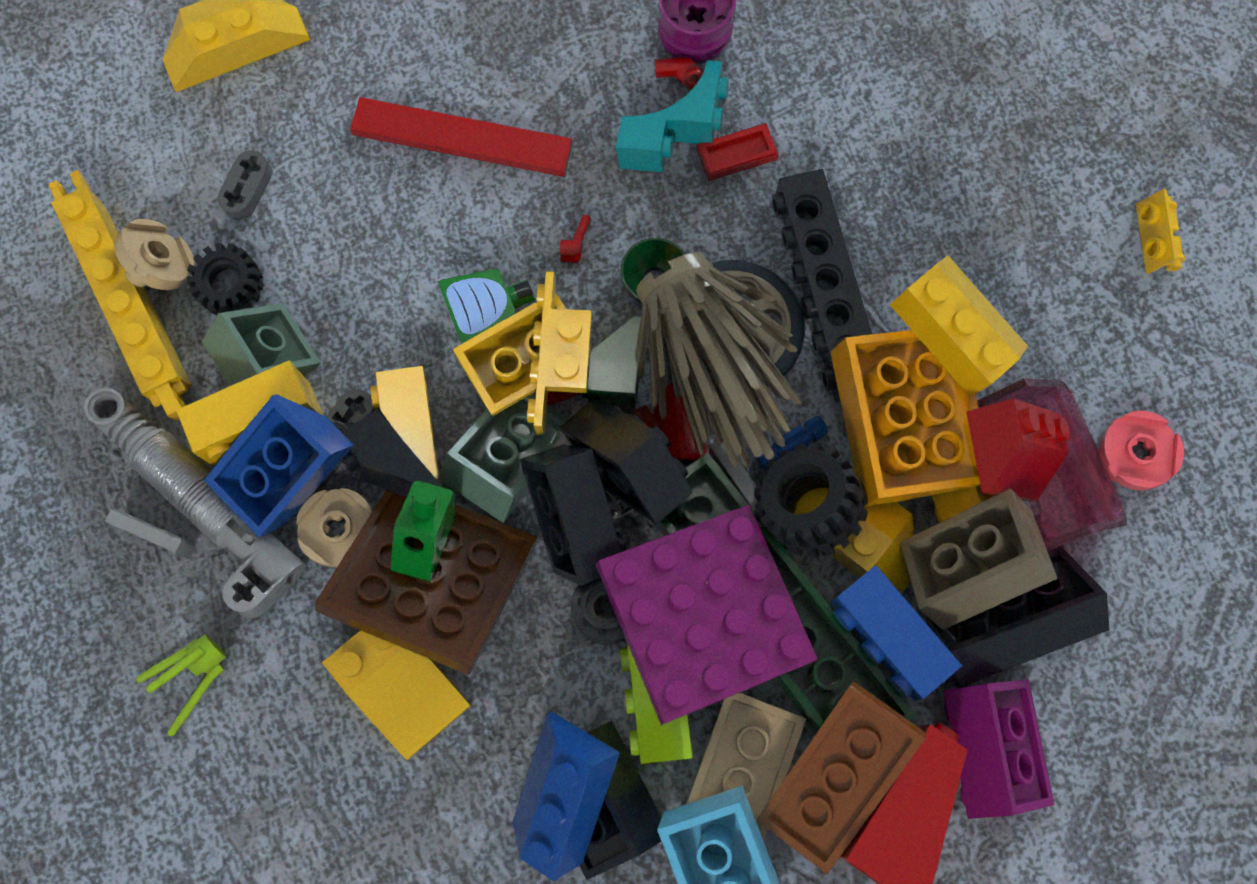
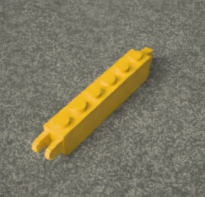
[48,170,191,422]

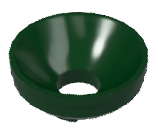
[621,238,686,304]

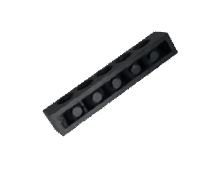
[772,169,872,401]

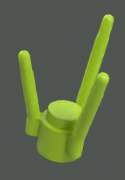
[136,634,227,736]

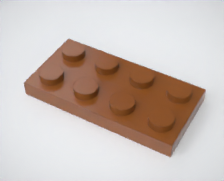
[756,681,927,874]

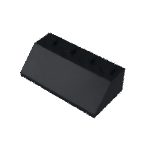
[917,548,1110,688]

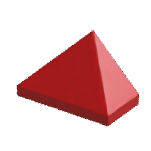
[647,383,707,462]

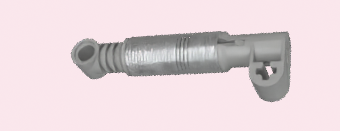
[84,388,306,618]

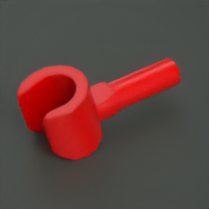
[559,215,591,263]

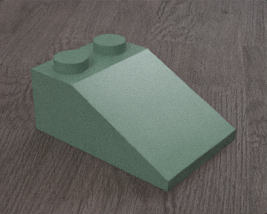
[439,394,569,523]

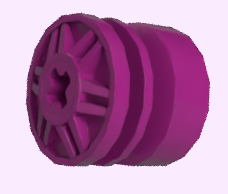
[658,0,736,63]

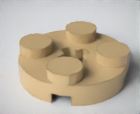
[114,219,194,290]
[296,488,373,568]

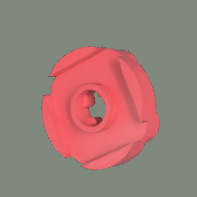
[1099,411,1184,491]

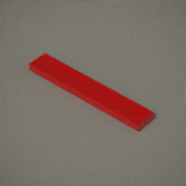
[350,97,573,177]

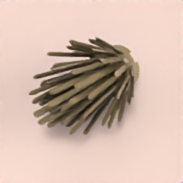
[635,252,802,468]

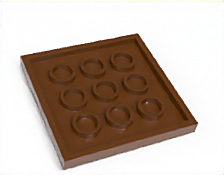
[315,490,537,675]

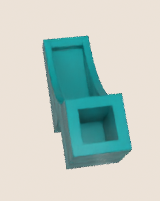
[616,60,729,172]

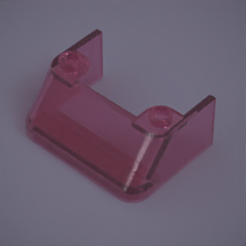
[977,378,1127,553]

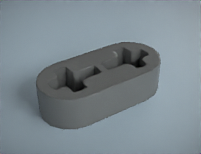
[217,150,272,220]

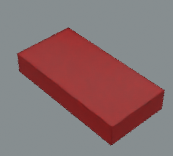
[697,123,779,181]

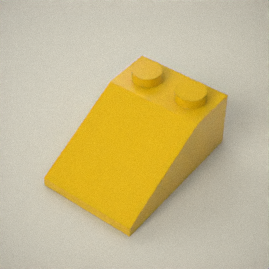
[322,630,471,760]

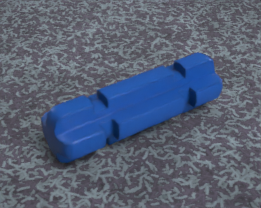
[756,416,828,470]

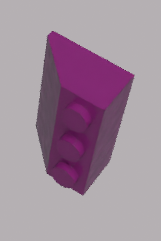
[943,679,1055,819]

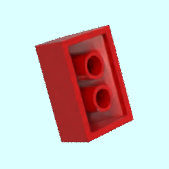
[966,398,1070,502]

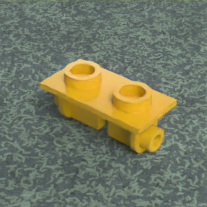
[1136,189,1186,274]

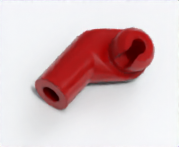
[655,57,704,89]

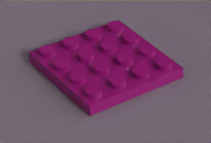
[595,505,818,725]

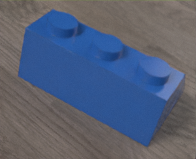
[204,394,354,538]
[831,565,962,701]
[512,712,620,881]

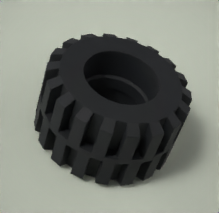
[754,443,868,558]

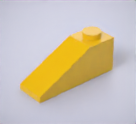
[370,366,440,483]

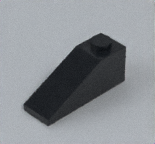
[342,410,442,498]

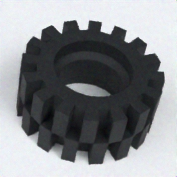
[186,243,264,316]

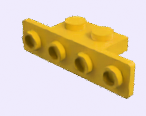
[527,271,592,435]

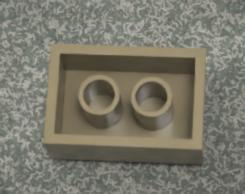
[900,488,1057,630]

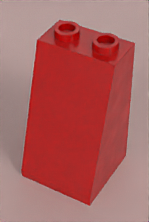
[840,722,968,884]

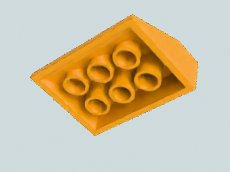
[831,330,980,506]

